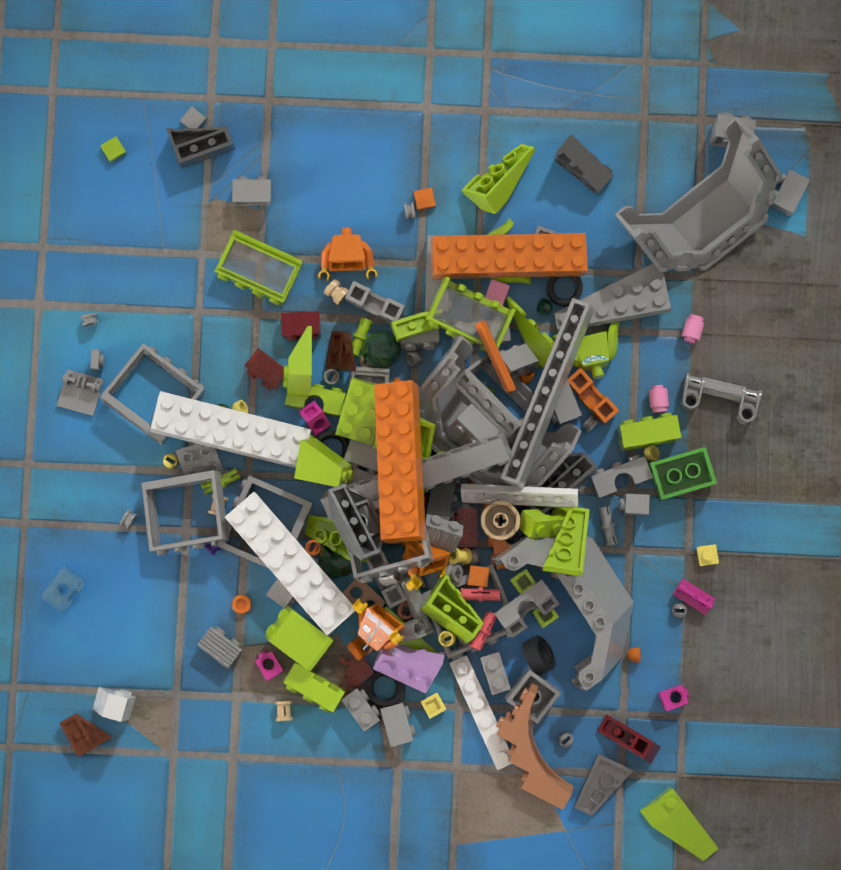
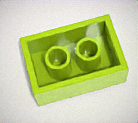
[335,377,376,445]
[616,413,682,452]

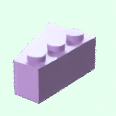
[373,645,445,694]

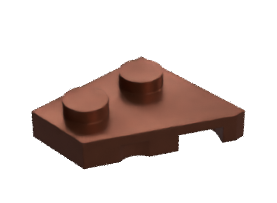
[325,331,356,371]
[59,713,111,757]

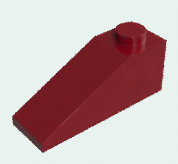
[597,714,661,763]

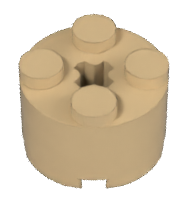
[480,501,520,541]

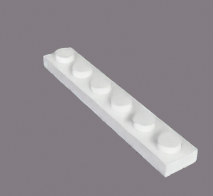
[461,484,579,507]
[449,655,512,770]

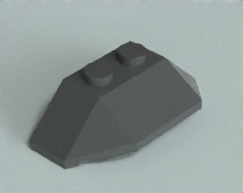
[529,452,598,515]
[327,483,383,560]

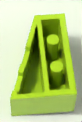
[419,573,484,643]
[283,662,346,713]

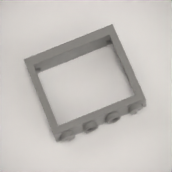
[100,344,205,446]
[453,354,534,439]
[141,470,229,556]
[218,476,314,569]
[348,500,434,583]
[421,564,510,661]

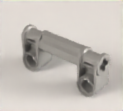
[680,373,762,425]
[379,559,436,641]

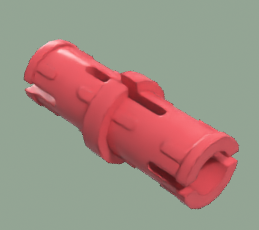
[461,587,500,602]
[469,611,497,651]

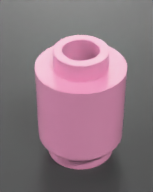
[681,314,704,344]
[648,385,669,413]

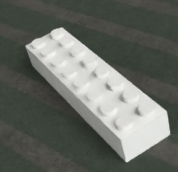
[149,391,311,468]
[225,492,356,636]

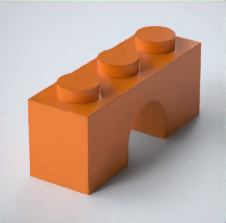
[567,368,620,425]

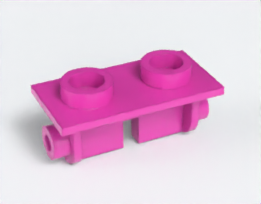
[672,578,715,615]

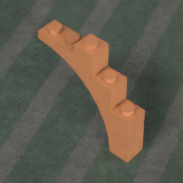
[496,683,574,810]

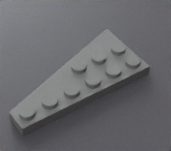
[554,264,671,333]

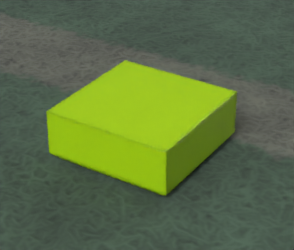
[100,136,126,163]

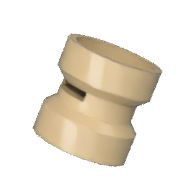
[323,279,349,306]

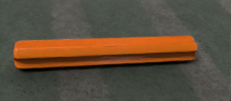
[475,321,516,394]

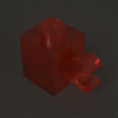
[340,651,375,687]

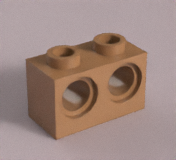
[343,579,386,607]

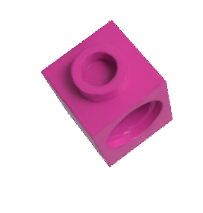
[299,401,331,436]
[255,650,285,681]
[658,684,690,711]

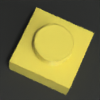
[696,544,719,566]
[420,692,447,719]

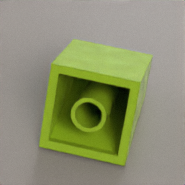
[294,437,354,487]
[264,606,333,672]

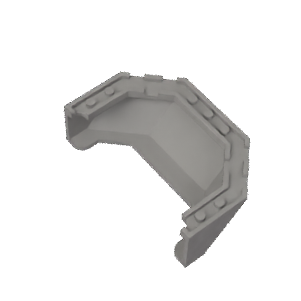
[615,117,782,272]
[419,335,582,487]
[491,535,634,691]

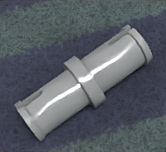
[598,506,618,546]

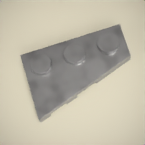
[574,754,634,816]

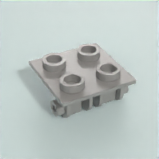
[57,369,104,416]
[175,443,224,475]

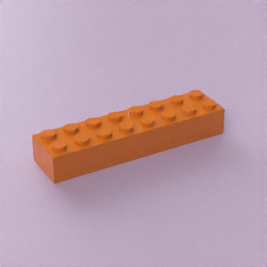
[430,233,588,279]
[374,380,426,544]

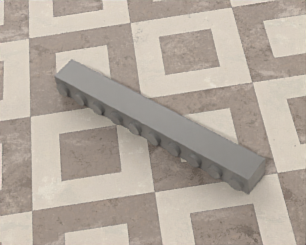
[500,298,594,489]
[320,432,512,520]

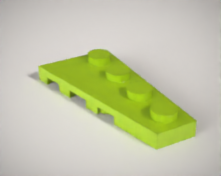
[542,506,590,576]

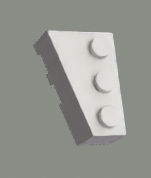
[93,687,136,722]

